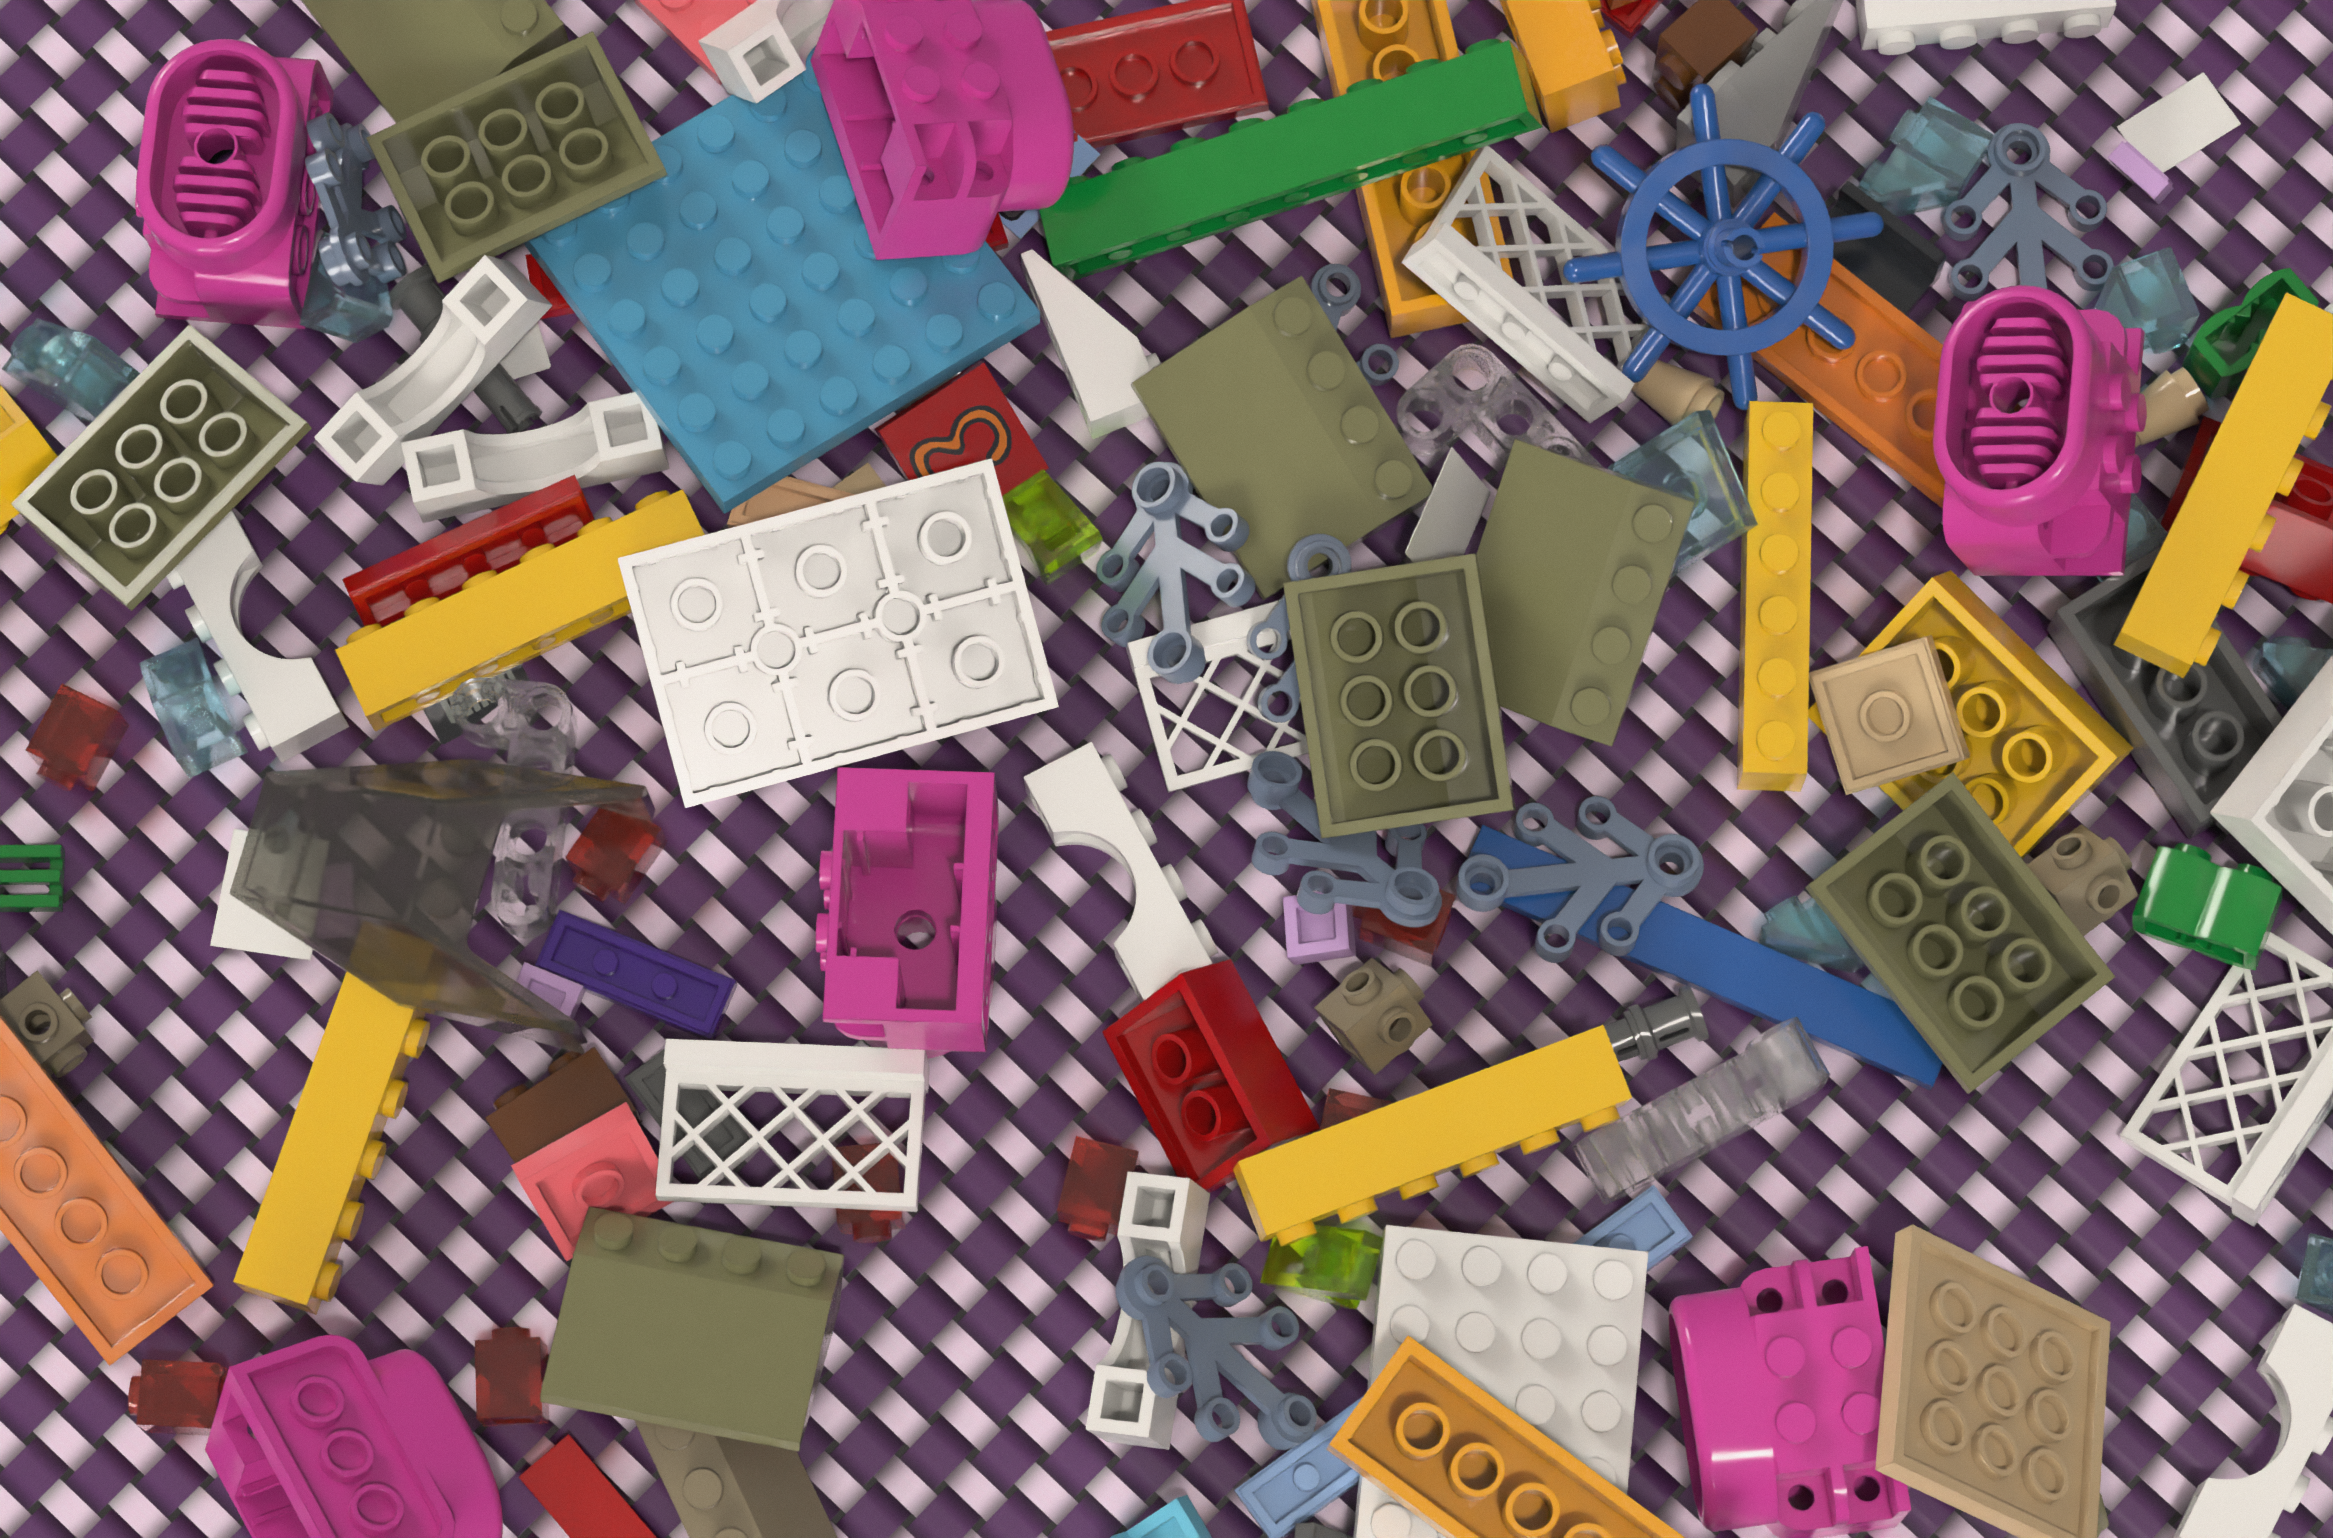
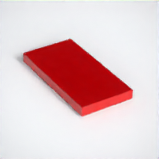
[1046,0,1269,148]

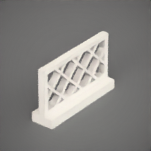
[1401,145,1669,423]
[1126,600,1308,793]
[2120,932,2333,1227]
[655,1039,930,1212]

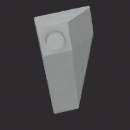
[1676,0,1843,209]

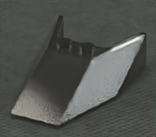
[229,759,656,1054]

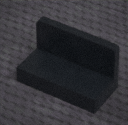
[1829,181,1947,317]

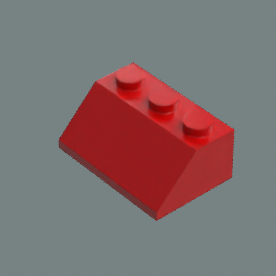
[2157,416,2333,604]
[1102,959,1321,1193]

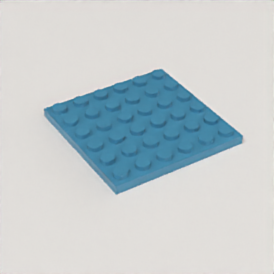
[523,46,1040,514]

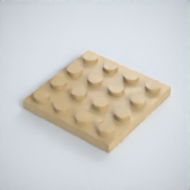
[1875,1225,2111,1538]

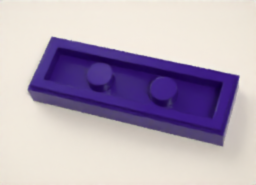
[535,909,738,1041]

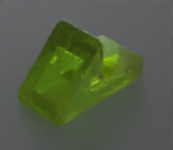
[1002,469,1103,585]
[1260,1225,1383,1309]

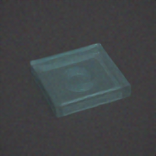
[1608,410,1758,578]

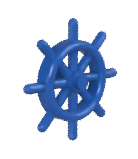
[1563,83,1884,410]

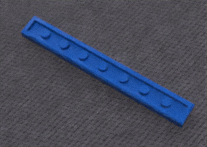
[1468,825,1943,1091]

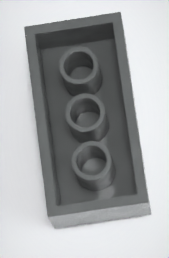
[2047,546,2283,840]

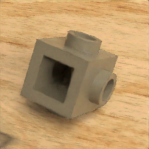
[2027,824,2138,936]
[1314,958,1433,1075]
[0,970,94,1078]

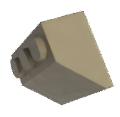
[634,1420,838,1538]

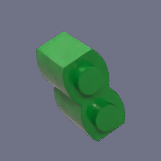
[2182,268,2319,399]
[2132,843,2282,970]

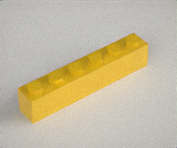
[2113,292,2333,678]
[1737,401,1813,792]
[335,489,705,732]
[233,917,452,1315]
[1233,1025,1632,1247]

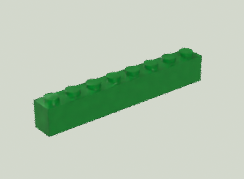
[1039,39,1543,281]

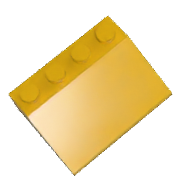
[1808,570,2134,859]

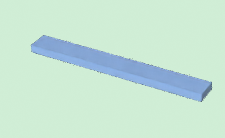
[1234,1185,1693,1538]

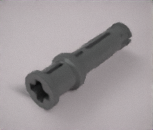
[386,266,542,434]
[1604,985,1709,1062]

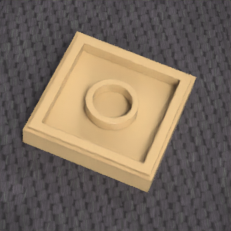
[1809,635,1970,795]

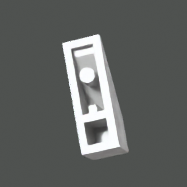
[1020,249,1161,439]

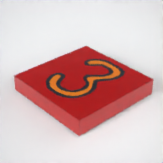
[875,361,1049,498]

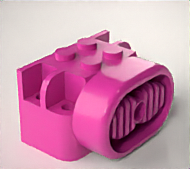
[810,0,1074,260]
[135,39,334,329]
[1933,285,2147,576]
[816,767,999,1059]
[1668,1246,1911,1538]
[205,1334,503,1538]

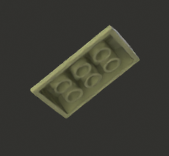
[301,0,569,123]
[366,31,667,283]
[1131,276,1433,601]
[11,324,312,611]
[1476,439,1697,747]
[1283,553,1516,839]
[1805,772,2115,1094]
[540,1207,844,1451]

